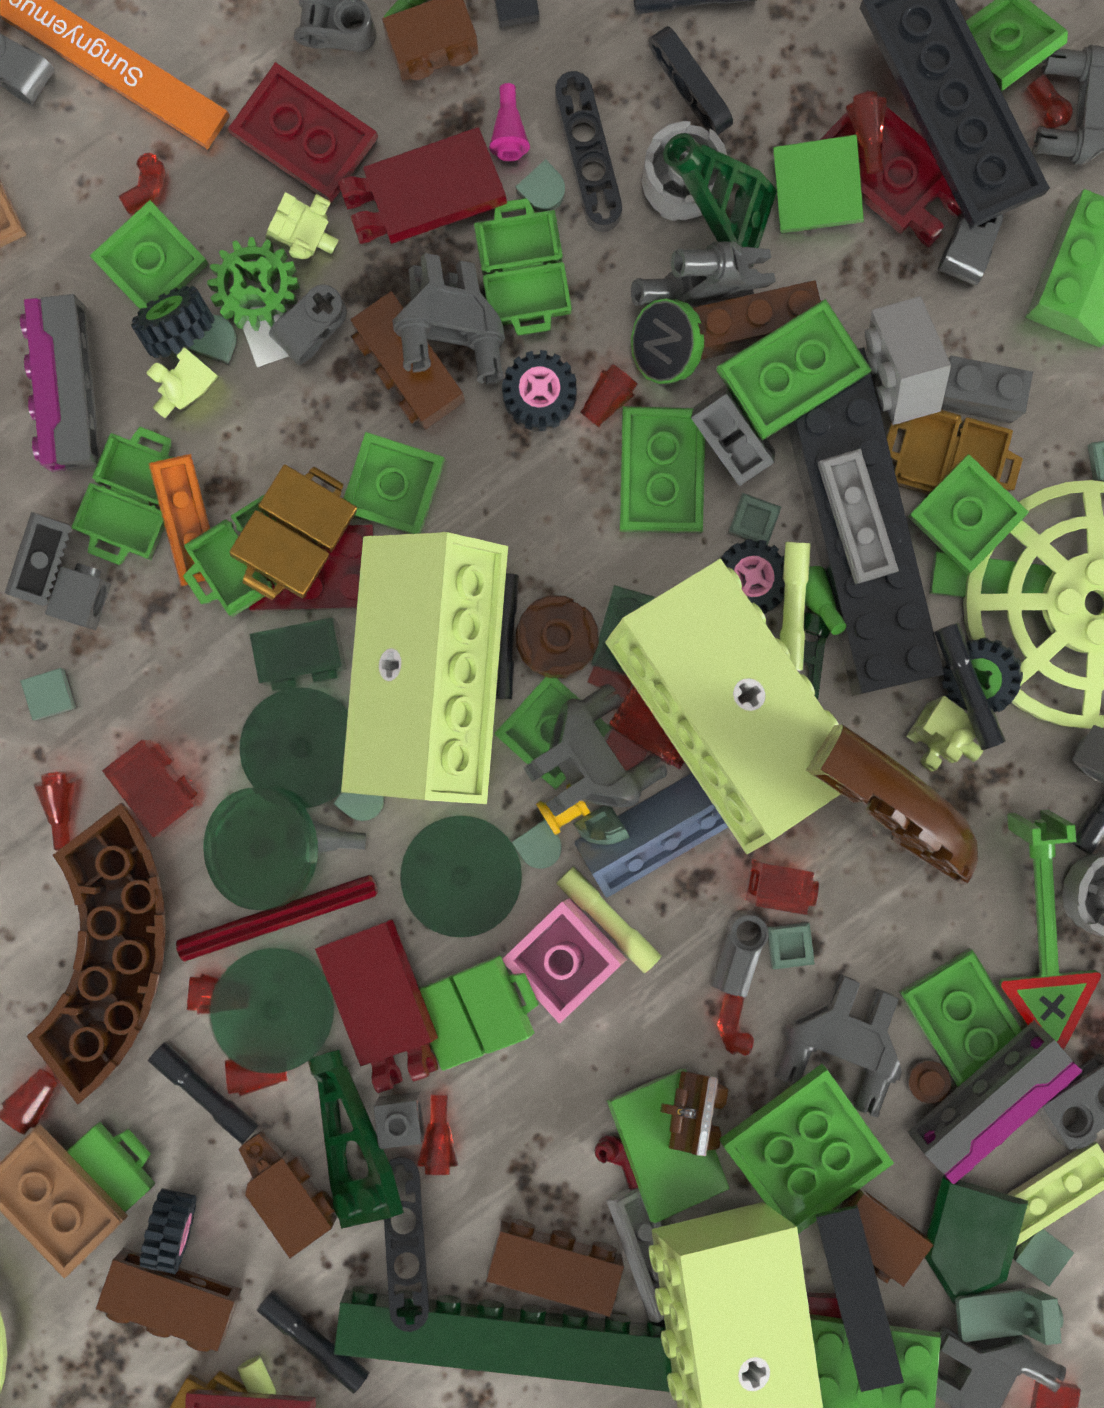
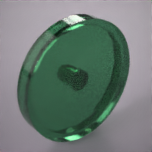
[239,687,348,809]
[203,787,318,910]
[400,815,522,937]
[209,948,334,1074]

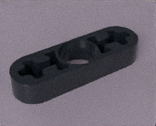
[648,26,733,135]

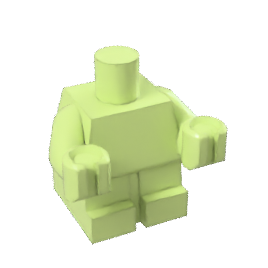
[265,192,339,259]
[147,347,219,418]
[906,695,984,771]

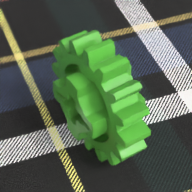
[207,237,300,331]

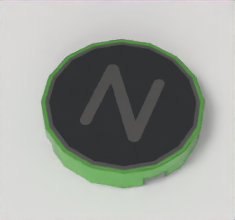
[631,298,704,384]

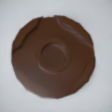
[515,595,599,678]

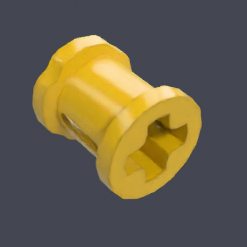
[536,783,590,836]

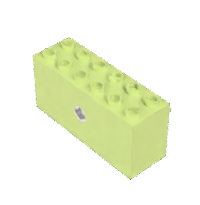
[341,532,508,804]
[605,558,840,854]
[649,1202,823,1408]

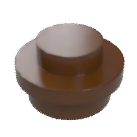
[908,1060,951,1104]

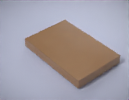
[0,1124,128,1279]

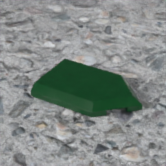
[925,1175,1028,1305]

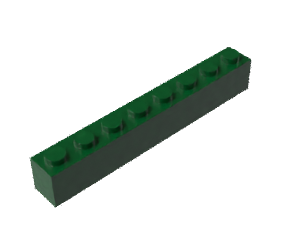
[334,1286,672,1392]

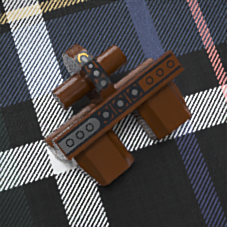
[660,1071,729,1156]

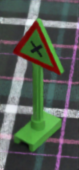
[999,810,1101,1050]

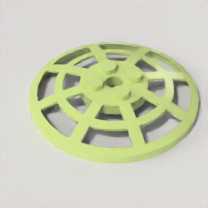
[963,480,1104,729]

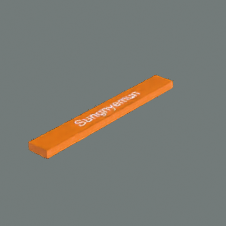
[0,0,230,150]

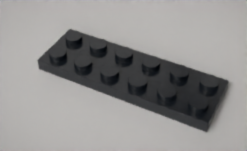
[859,0,1050,229]

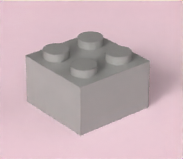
[865,296,951,425]

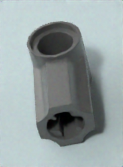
[711,909,769,997]

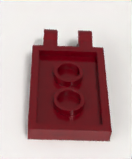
[820,90,962,247]
[338,127,507,244]
[315,919,438,1094]

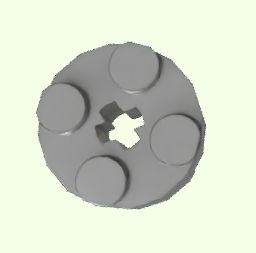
[642,121,727,221]
[1062,852,1104,937]

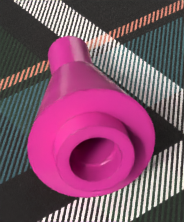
[489,83,530,162]

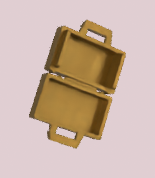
[887,410,1023,494]
[230,464,357,600]

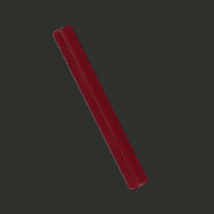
[176,875,378,961]

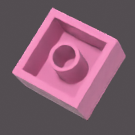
[502,898,627,1024]

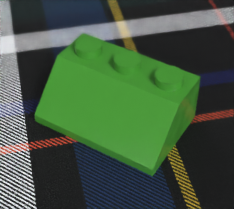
[1025,189,1104,348]

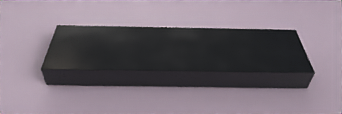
[816,1205,904,1392]

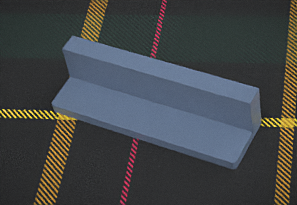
[575,773,728,898]

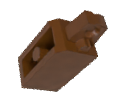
[238,1131,337,1259]

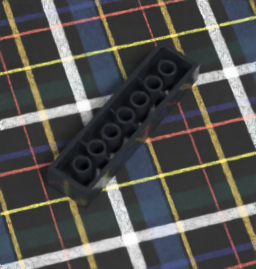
[787,347,944,696]

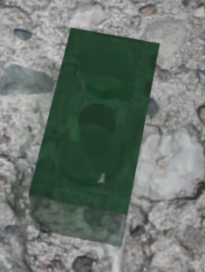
[249,618,347,691]

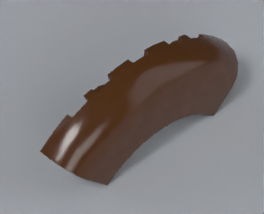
[806,724,978,885]
[26,803,166,1105]

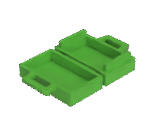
[474,198,572,336]
[72,427,174,565]
[183,494,277,617]
[419,955,539,1071]
[67,1122,155,1212]

